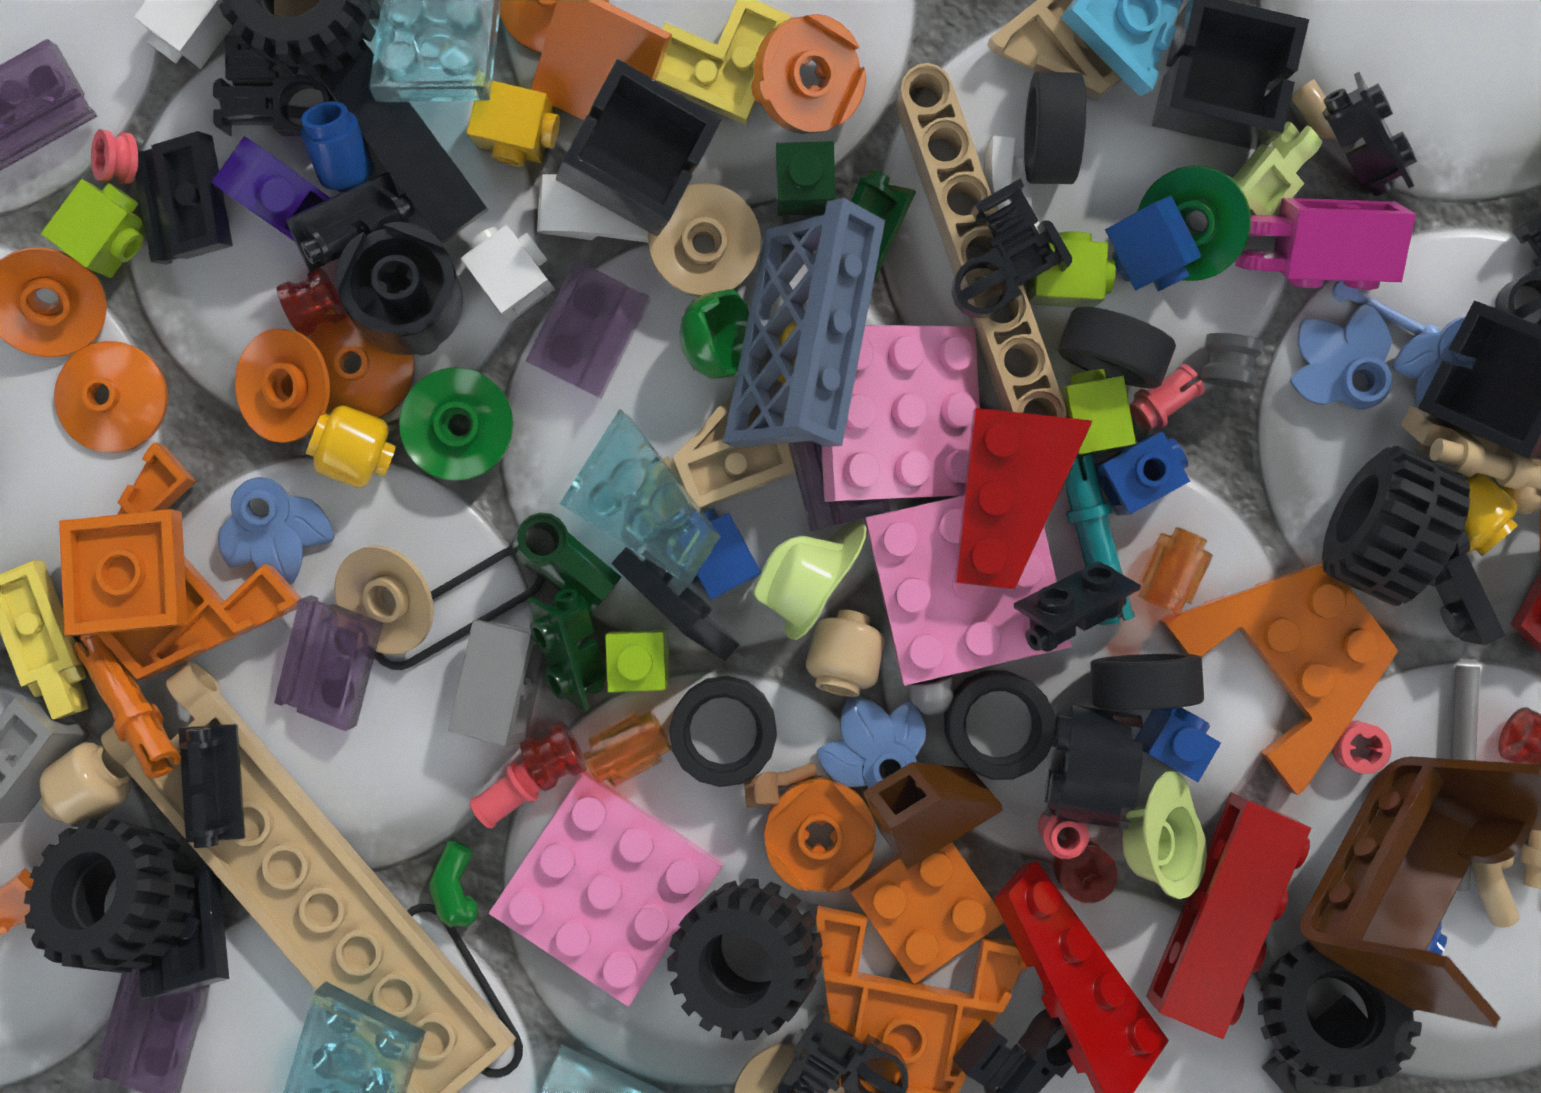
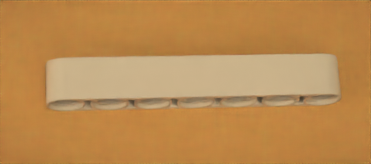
[896,63,1067,418]

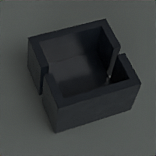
[1152,0,1309,150]
[555,58,722,237]
[1418,300,1541,460]

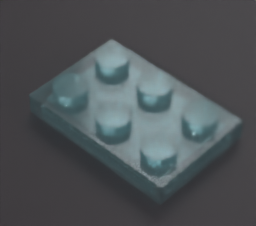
[369,0,501,102]
[283,981,426,1093]

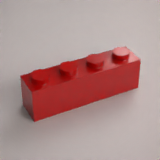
[1146,792,1312,1040]

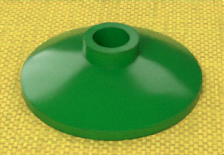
[1138,165,1251,281]
[399,367,514,481]

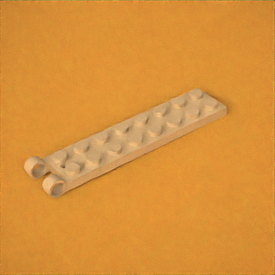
[101,661,516,1093]

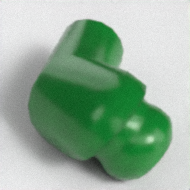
[429,841,478,928]

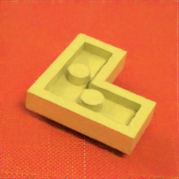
[656,0,792,126]

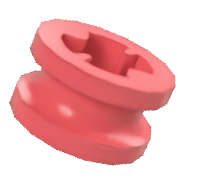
[91,129,138,184]
[1331,721,1392,774]

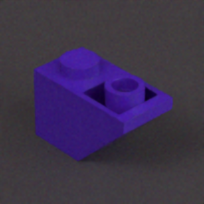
[211,136,330,242]

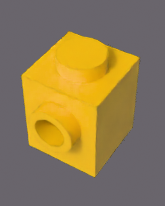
[466,78,560,167]

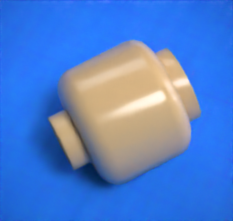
[806,610,885,697]
[39,742,132,827]

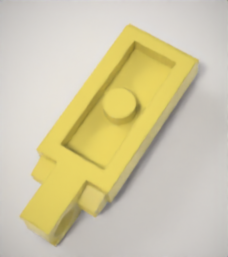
[0,560,89,720]

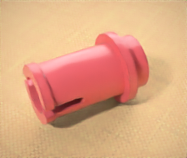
[1129,364,1205,431]
[470,760,545,829]
[1038,809,1089,859]

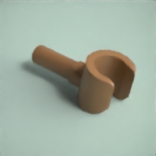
[744,763,817,808]

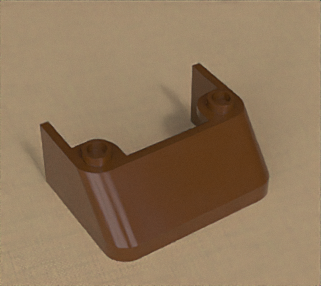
[1300,756,1541,1028]

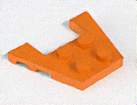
[97,442,305,680]
[1159,561,1399,795]
[815,905,1028,1093]

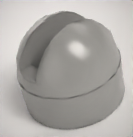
[908,675,954,716]

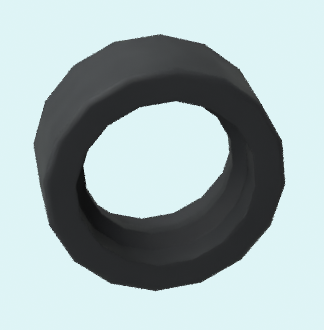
[1024,72,1086,184]
[1057,306,1176,389]
[1090,654,1204,710]
[944,670,1055,780]
[669,676,777,787]

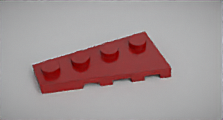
[993,861,1169,1093]

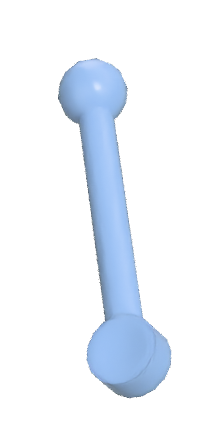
[1332,280,1440,335]

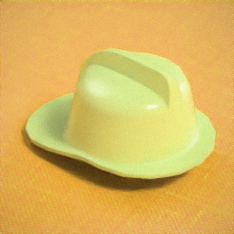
[754,521,867,640]
[1122,771,1207,899]

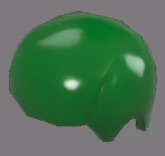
[679,289,749,379]

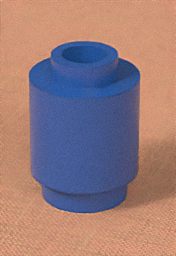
[300,101,374,192]

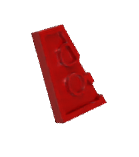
[954,408,1093,589]

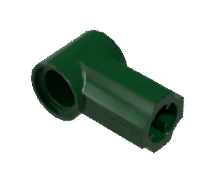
[512,512,622,615]

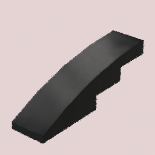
[320,38,489,243]

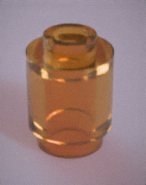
[1137,527,1214,615]
[584,710,672,788]

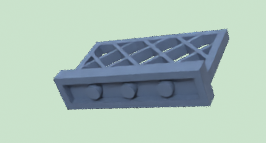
[723,197,885,448]

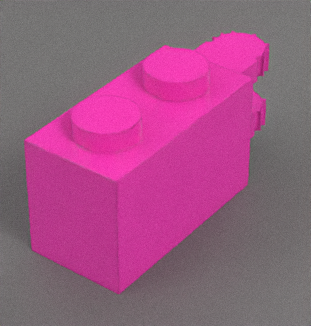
[1235,198,1416,290]

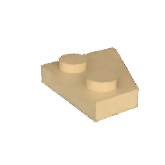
[987,0,1122,100]
[672,372,799,514]

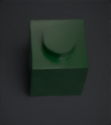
[776,141,836,216]

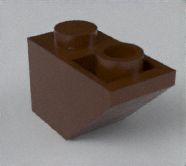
[863,762,1003,870]

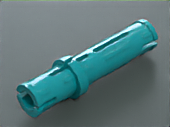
[1064,453,1135,625]

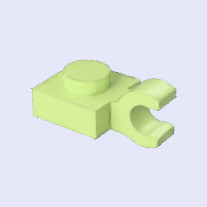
[1232,122,1323,216]

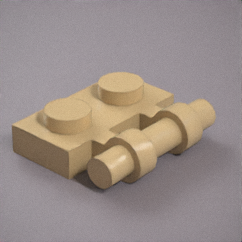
[1401,405,1541,490]

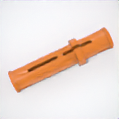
[73,634,182,778]

